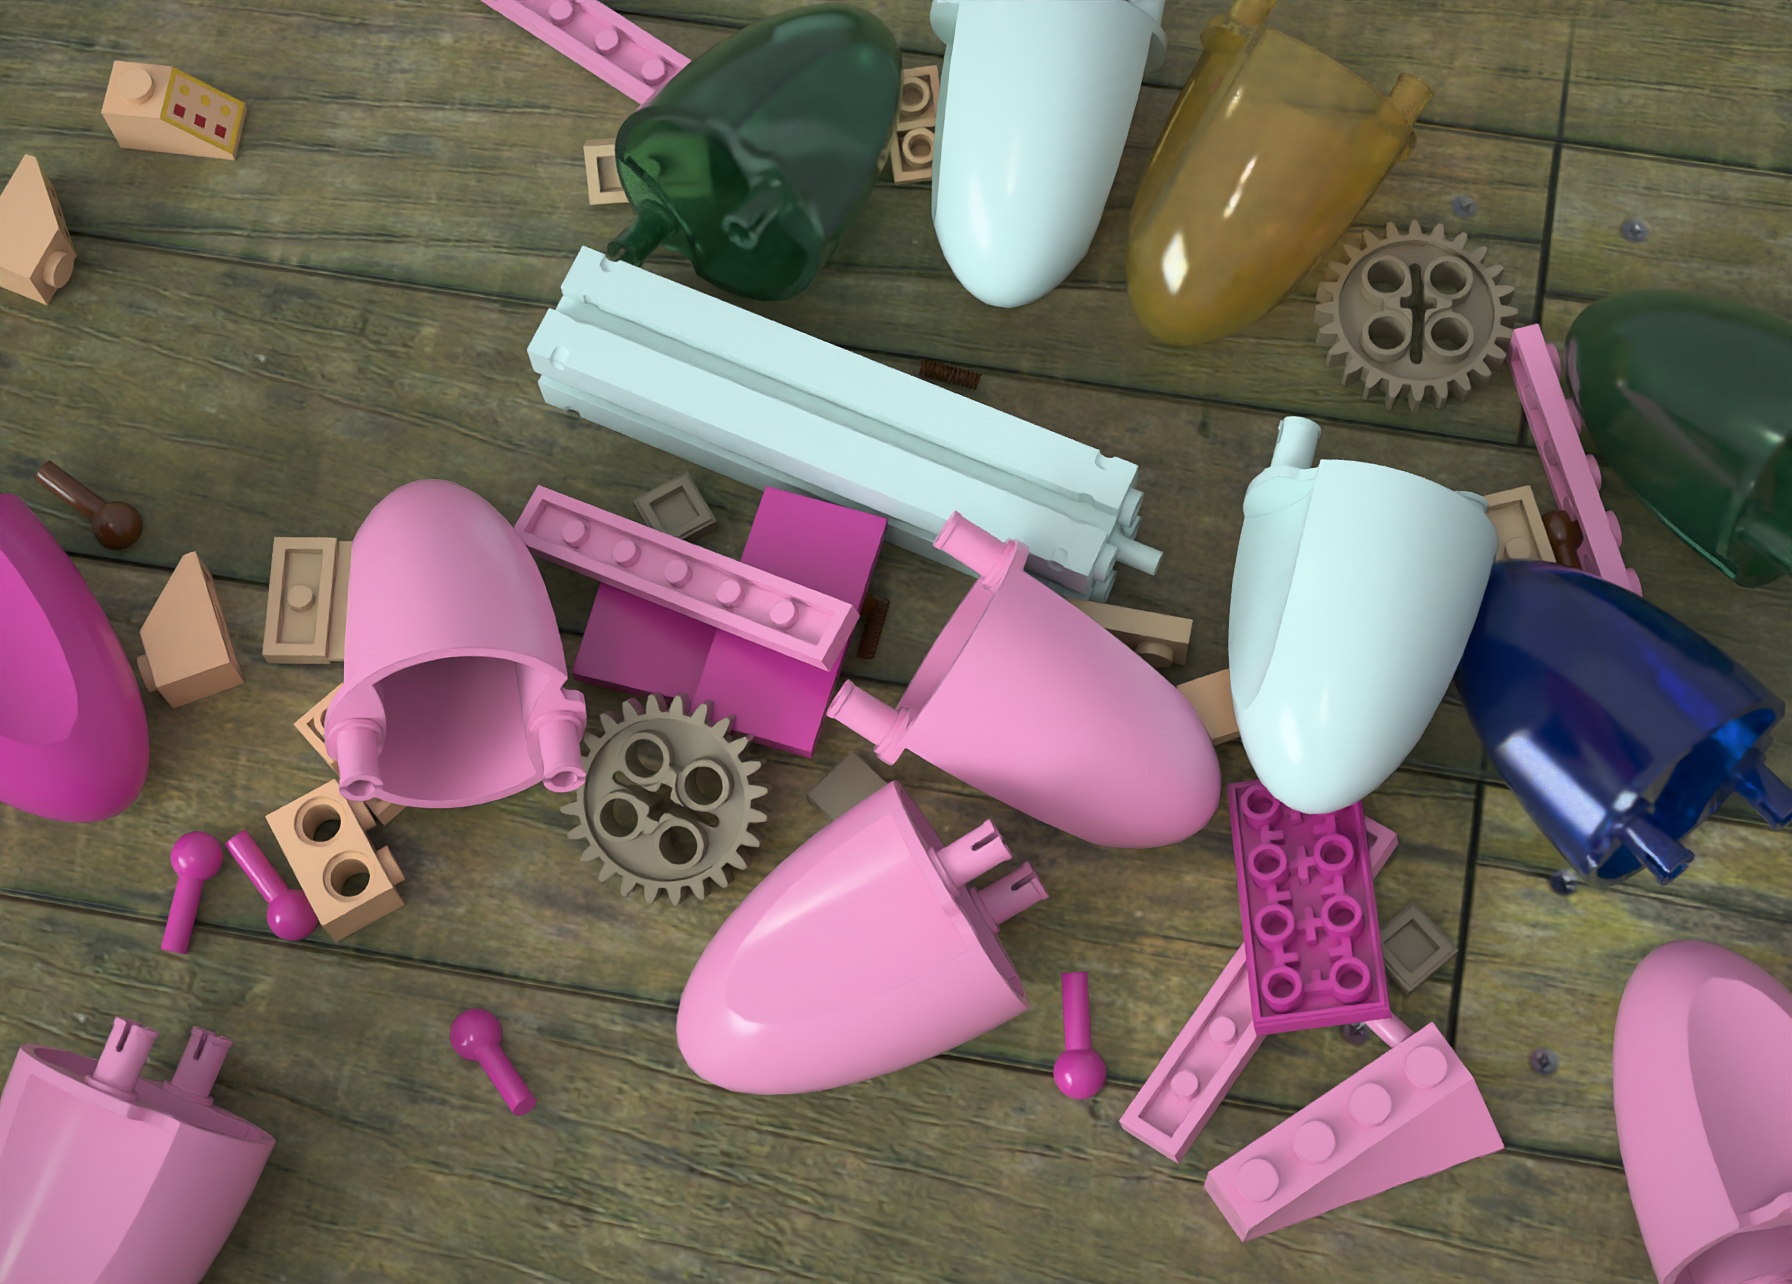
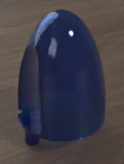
[1453,558,1792,889]

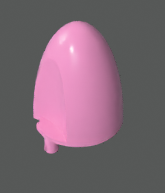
[324,479,587,808]
[826,510,1222,849]
[676,780,1050,1095]
[1612,939,1792,1284]
[0,1016,276,1284]

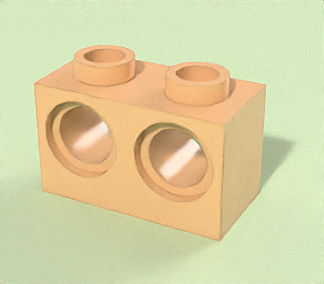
[265,779,406,942]

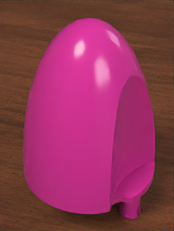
[0,493,150,823]

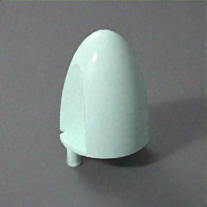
[930,0,1168,308]
[1228,416,1499,814]

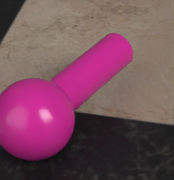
[225,830,319,941]
[161,831,223,955]
[1053,972,1107,1100]
[449,1008,537,1116]

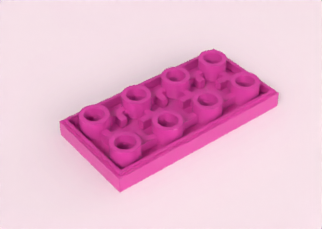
[690,486,888,759]
[572,582,823,738]
[1227,779,1392,1036]

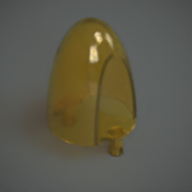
[1126,0,1434,347]

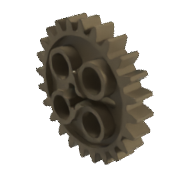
[1313,220,1518,413]
[561,692,774,906]

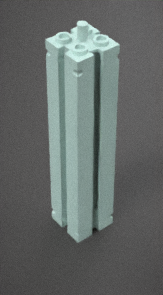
[527,246,1163,604]

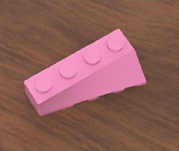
[1204,1022,1505,1243]

